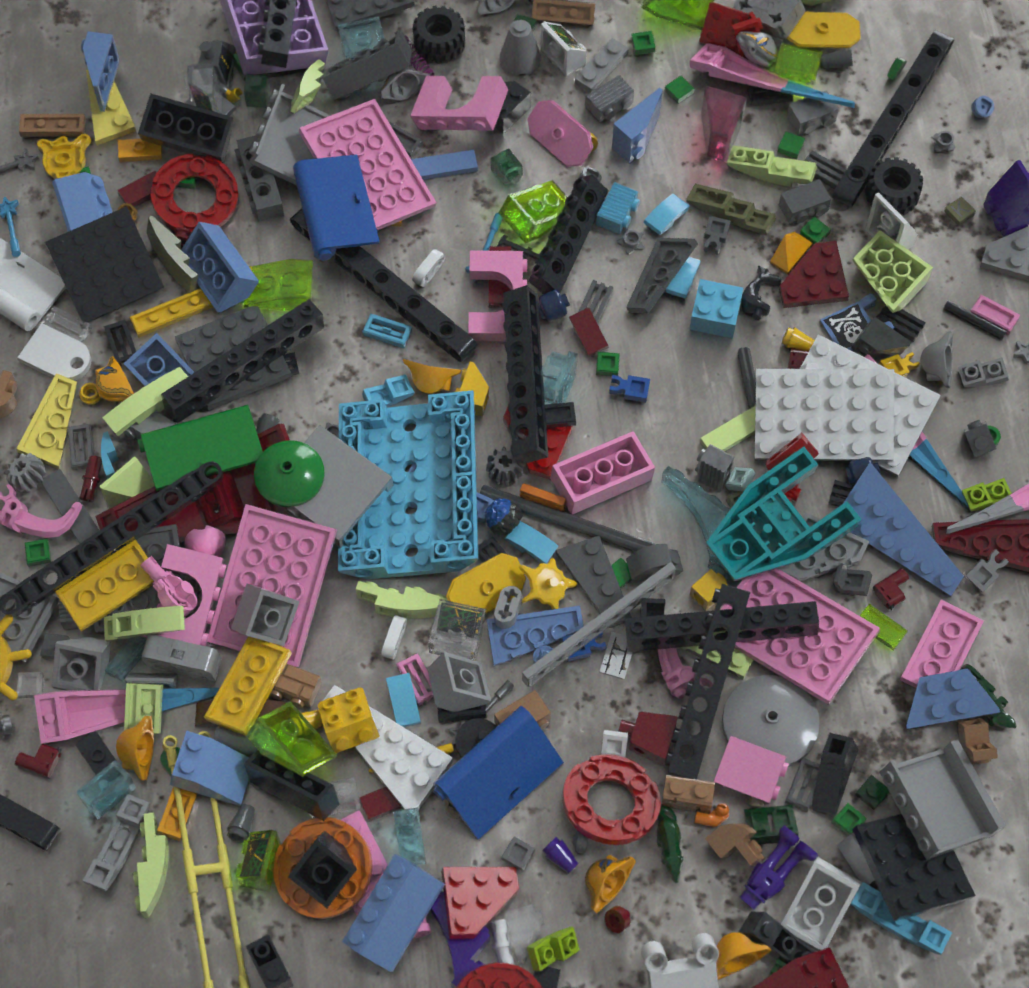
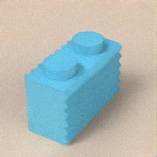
[596,182,640,234]

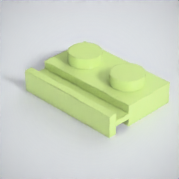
[124,683,163,734]

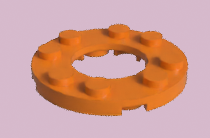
[273,817,373,919]

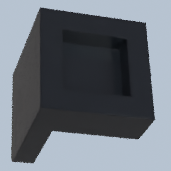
[640,598,665,617]

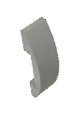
[83,794,150,891]

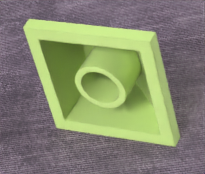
[99,456,155,509]

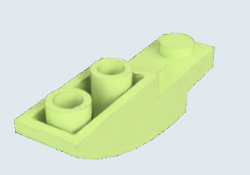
[727,145,817,187]
[356,581,450,619]
[104,606,185,641]
[133,813,169,918]

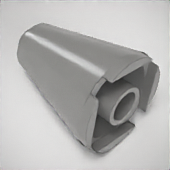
[499,20,541,76]

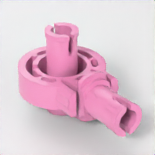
[140,556,197,616]

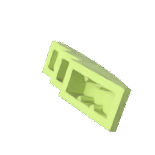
[291,59,325,113]
[102,367,188,436]

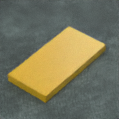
[55,539,154,632]
[204,636,292,736]

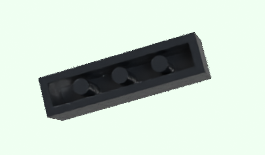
[244,748,339,821]

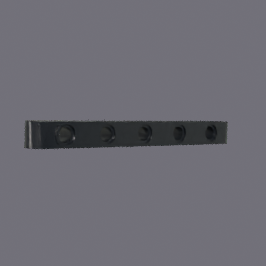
[832,30,954,207]
[290,208,478,362]
[0,462,223,617]

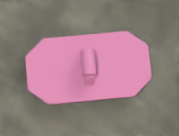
[528,100,593,167]

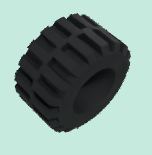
[413,5,465,63]
[865,157,923,215]

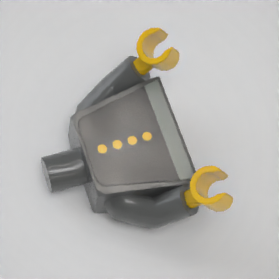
[198,40,243,103]

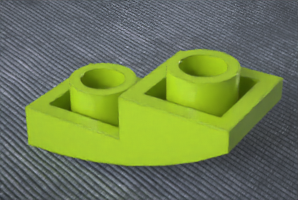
[962,478,1012,511]
[527,927,580,971]

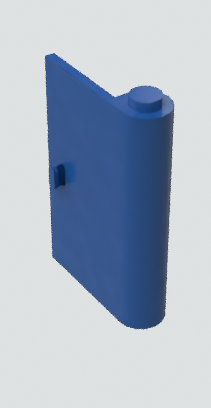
[293,155,380,261]
[433,706,564,840]

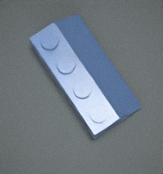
[52,172,112,232]
[181,222,259,312]
[342,854,445,972]

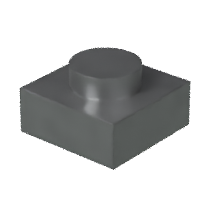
[501,836,535,872]

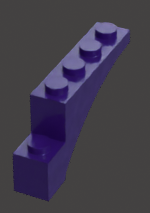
[430,891,490,988]

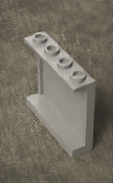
[249,84,330,185]
[283,425,394,548]
[880,740,1006,860]

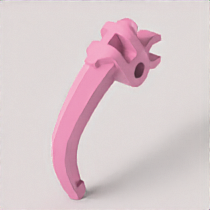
[0,484,83,538]
[658,648,713,699]

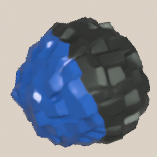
[485,498,523,535]

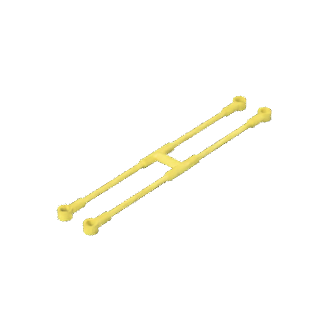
[162,731,250,988]

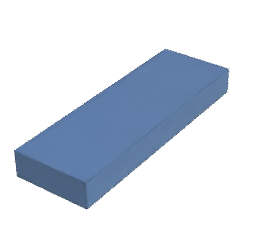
[411,150,478,180]

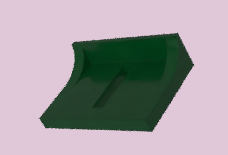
[744,805,799,845]

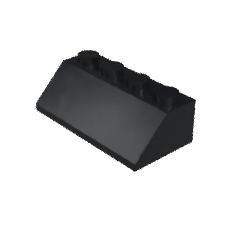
[138,93,233,163]

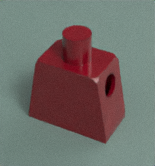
[618,711,678,766]

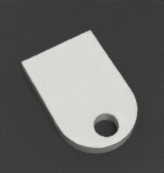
[17,323,91,381]

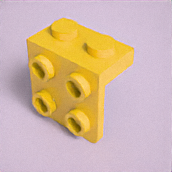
[318,687,380,754]

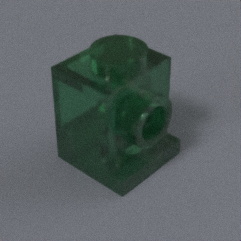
[491,148,523,185]

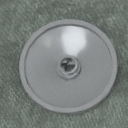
[722,675,819,767]

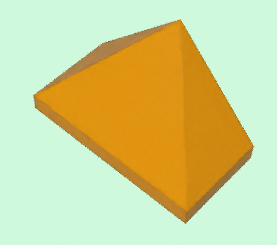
[770,232,813,274]

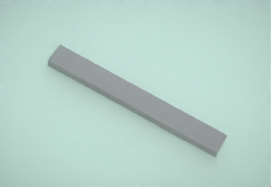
[522,562,676,687]

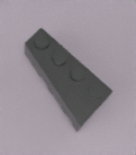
[322,29,412,100]

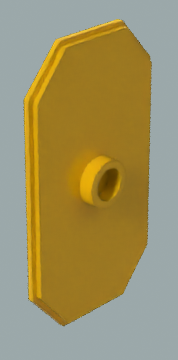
[786,12,861,48]
[446,553,526,617]

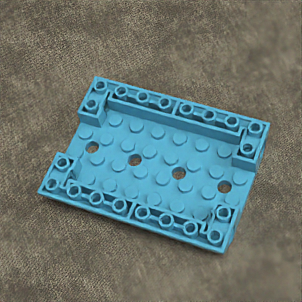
[338,390,478,579]

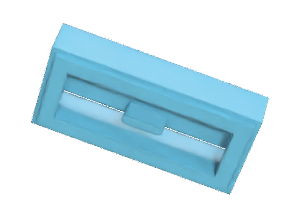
[362,314,412,348]

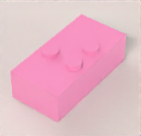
[550,431,655,515]

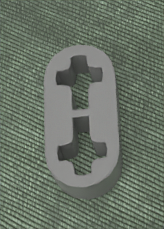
[494,586,522,629]

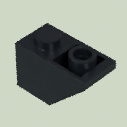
[246,934,293,988]

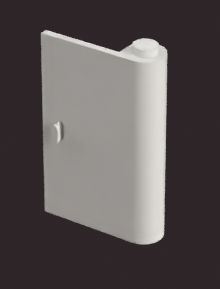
[0,238,66,331]

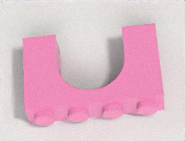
[411,76,508,131]
[468,250,527,342]
[143,544,227,646]

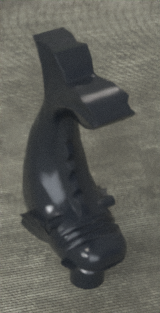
[741,266,782,321]

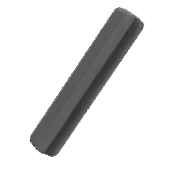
[738,347,756,408]

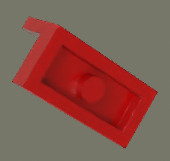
[766,432,819,470]

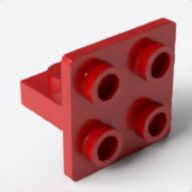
[699,2,749,54]

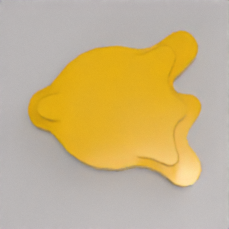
[37,134,91,179]

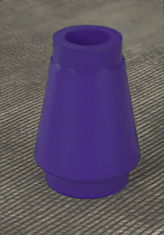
[542,837,579,874]

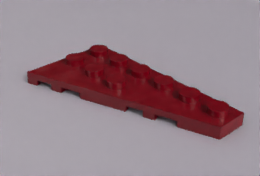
[931,519,1029,572]

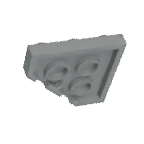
[980,226,1029,281]
[778,512,869,582]
[0,573,59,662]

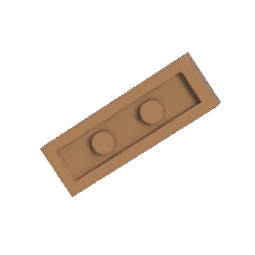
[532,0,596,25]
[19,114,86,137]

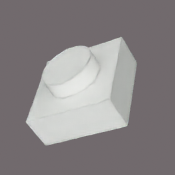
[601,730,628,757]

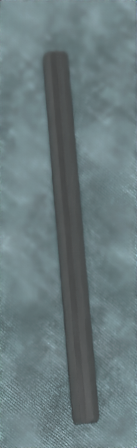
[480,485,655,551]

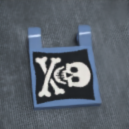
[820,294,894,351]

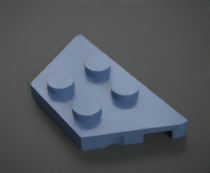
[906,669,1000,729]

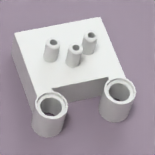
[641,933,719,988]

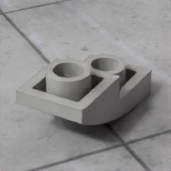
[958,357,1009,388]

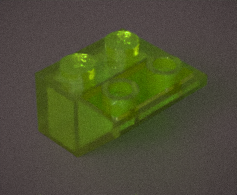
[774,43,823,83]

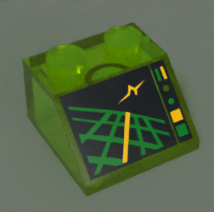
[236,830,281,892]

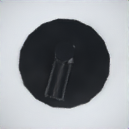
[455,718,497,758]

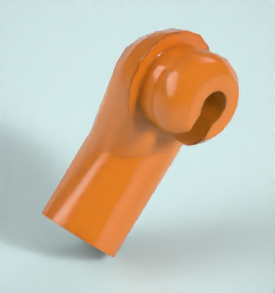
[694,803,729,827]

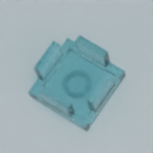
[338,16,385,60]
[541,351,578,404]

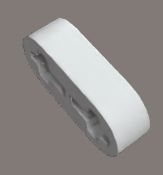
[413,249,445,287]
[381,615,407,660]

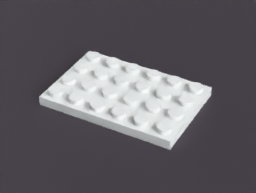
[800,334,941,476]
[755,369,894,461]

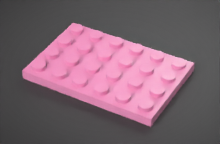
[299,99,437,230]
[207,504,337,667]
[721,568,880,705]

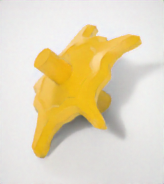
[519,558,577,609]

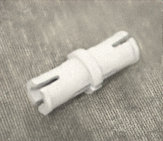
[490,919,514,965]

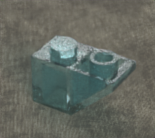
[393,808,426,865]

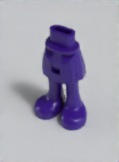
[740,825,819,910]

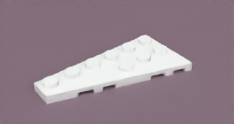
[323,685,454,819]

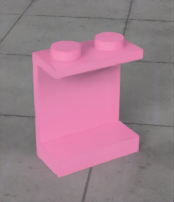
[714,736,789,804]

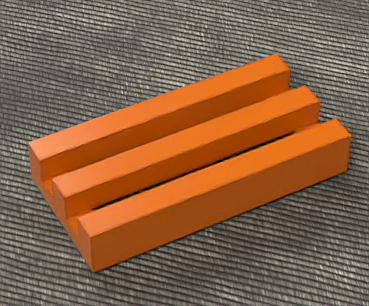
[520,483,566,512]

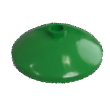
[254,440,325,507]

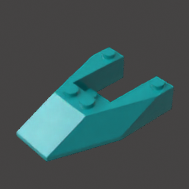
[706,447,862,581]

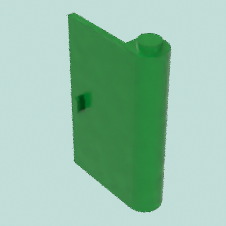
[138,405,263,491]

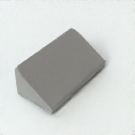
[125,673,178,689]

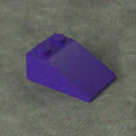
[984,160,1029,237]

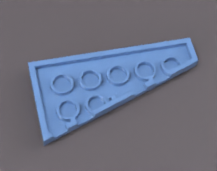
[843,462,964,596]

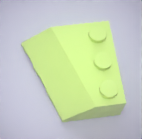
[853,230,933,313]

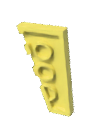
[86,70,136,146]
[16,373,77,469]

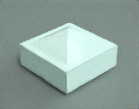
[725,467,756,491]

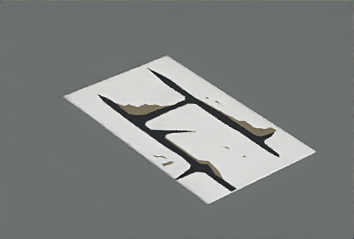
[599,632,633,679]

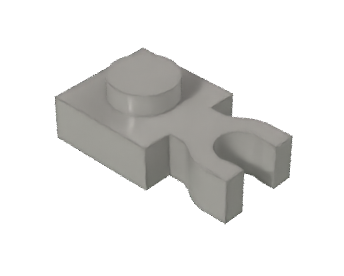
[965,549,1009,592]

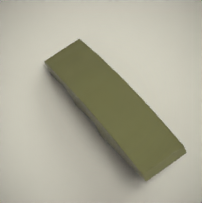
[686,183,776,235]
[146,215,198,293]

